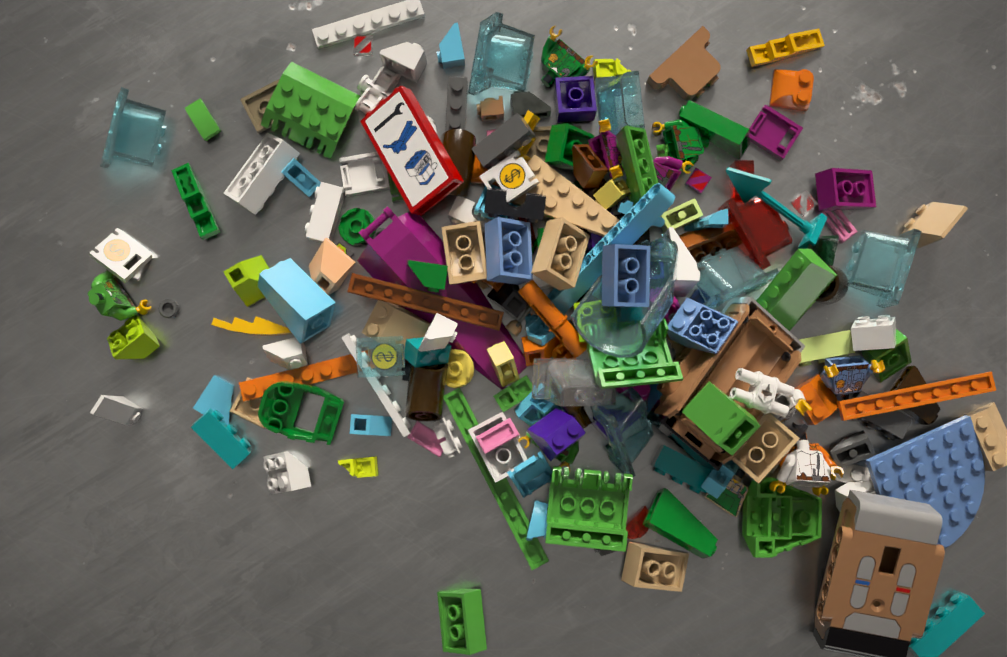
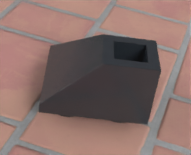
[487,283,528,320]

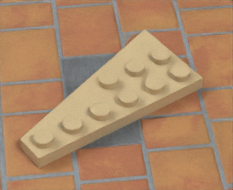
[512,155,620,237]

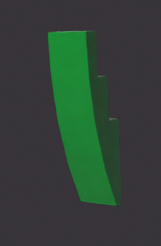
[171,163,220,240]

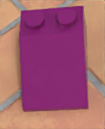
[815,168,876,211]

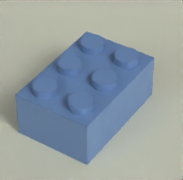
[485,217,533,285]
[602,244,650,307]

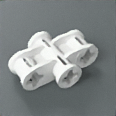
[355,64,401,114]

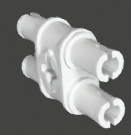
[729,368,795,417]

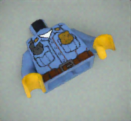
[820,355,885,401]

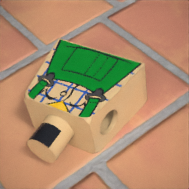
[701,468,748,517]

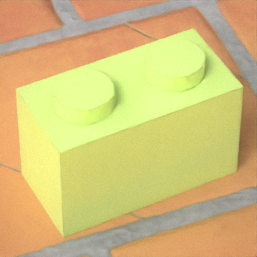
[660,198,703,234]

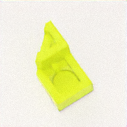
[593,58,632,80]
[338,456,378,478]

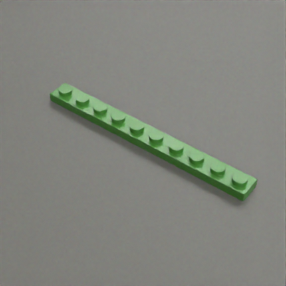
[444,387,549,570]

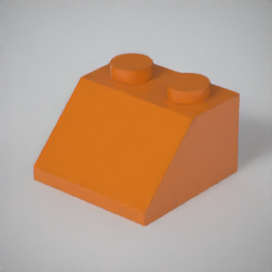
[794,372,838,425]

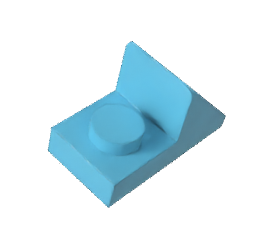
[281,158,321,197]

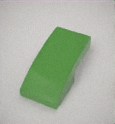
[185,98,221,141]
[493,375,535,412]

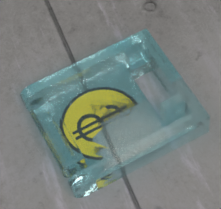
[356,336,405,378]

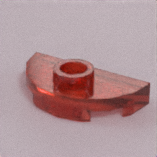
[626,506,649,539]

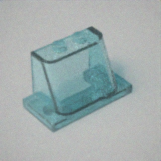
[468,12,535,95]
[595,71,645,136]
[100,87,166,169]
[846,228,922,308]
[696,247,779,309]
[589,387,654,477]

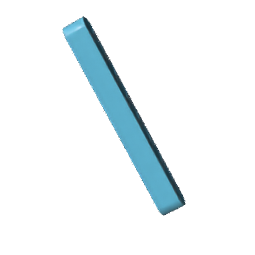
[547,183,675,315]

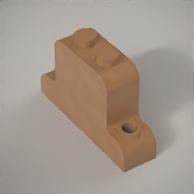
[646,26,721,101]

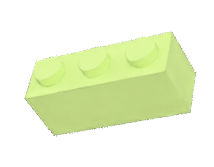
[799,330,855,367]

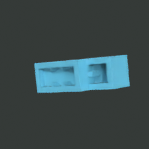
[701,460,739,498]

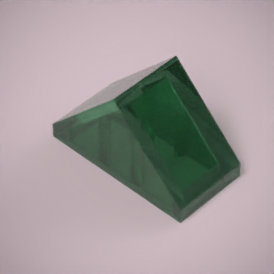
[811,235,839,266]

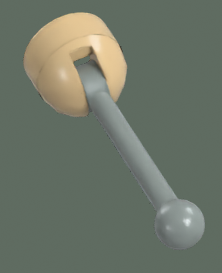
[505,306,532,336]

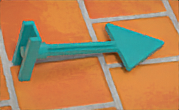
[726,167,828,249]

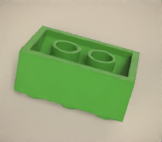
[437,588,487,655]

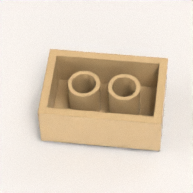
[531,217,590,291]

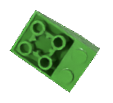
[682,381,760,456]

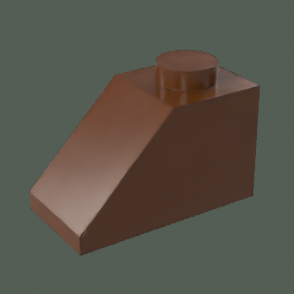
[572,144,608,188]

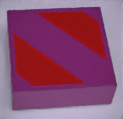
[685,168,712,194]

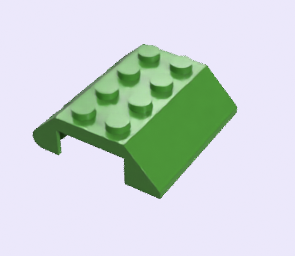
[260,62,361,159]
[586,319,683,389]
[545,466,633,552]

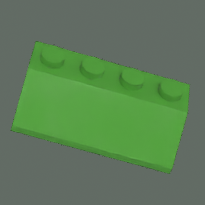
[616,125,658,206]
[756,249,837,332]

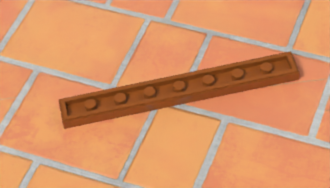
[347,273,504,331]

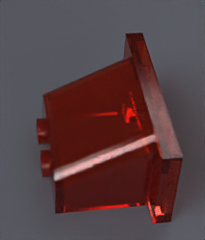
[718,197,793,275]

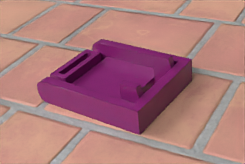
[749,105,803,161]

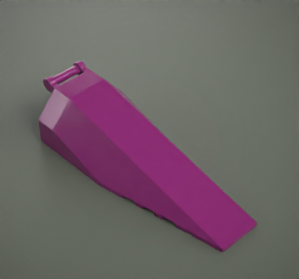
[357,206,528,390]

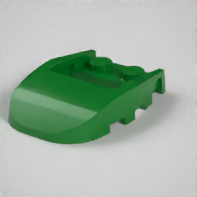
[258,381,344,445]

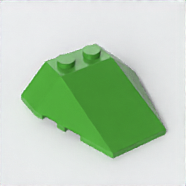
[742,477,822,558]

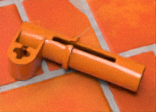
[517,280,587,365]

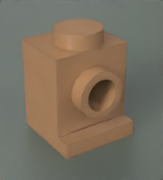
[477,96,504,121]

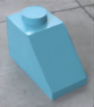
[437,23,465,69]

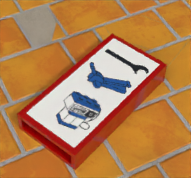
[360,86,464,216]

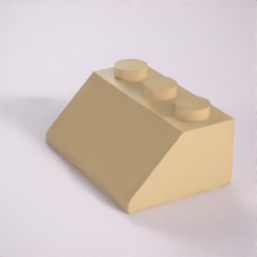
[958,402,1007,471]

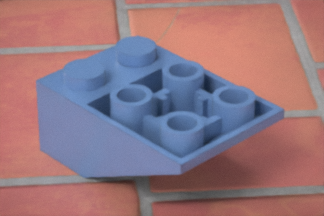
[667,297,738,354]

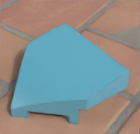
[525,313,555,346]

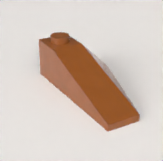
[678,222,748,273]

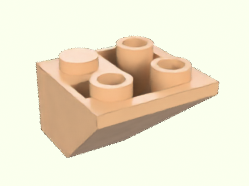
[309,238,356,295]

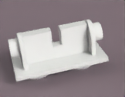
[432,417,462,458]

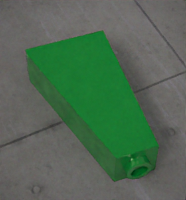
[679,100,750,160]
[642,488,718,559]

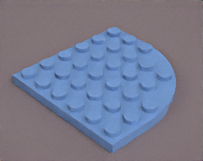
[865,415,985,549]

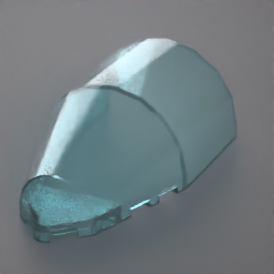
[570,234,679,358]

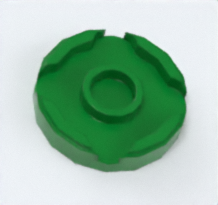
[338,208,376,246]

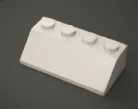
[224,133,300,215]

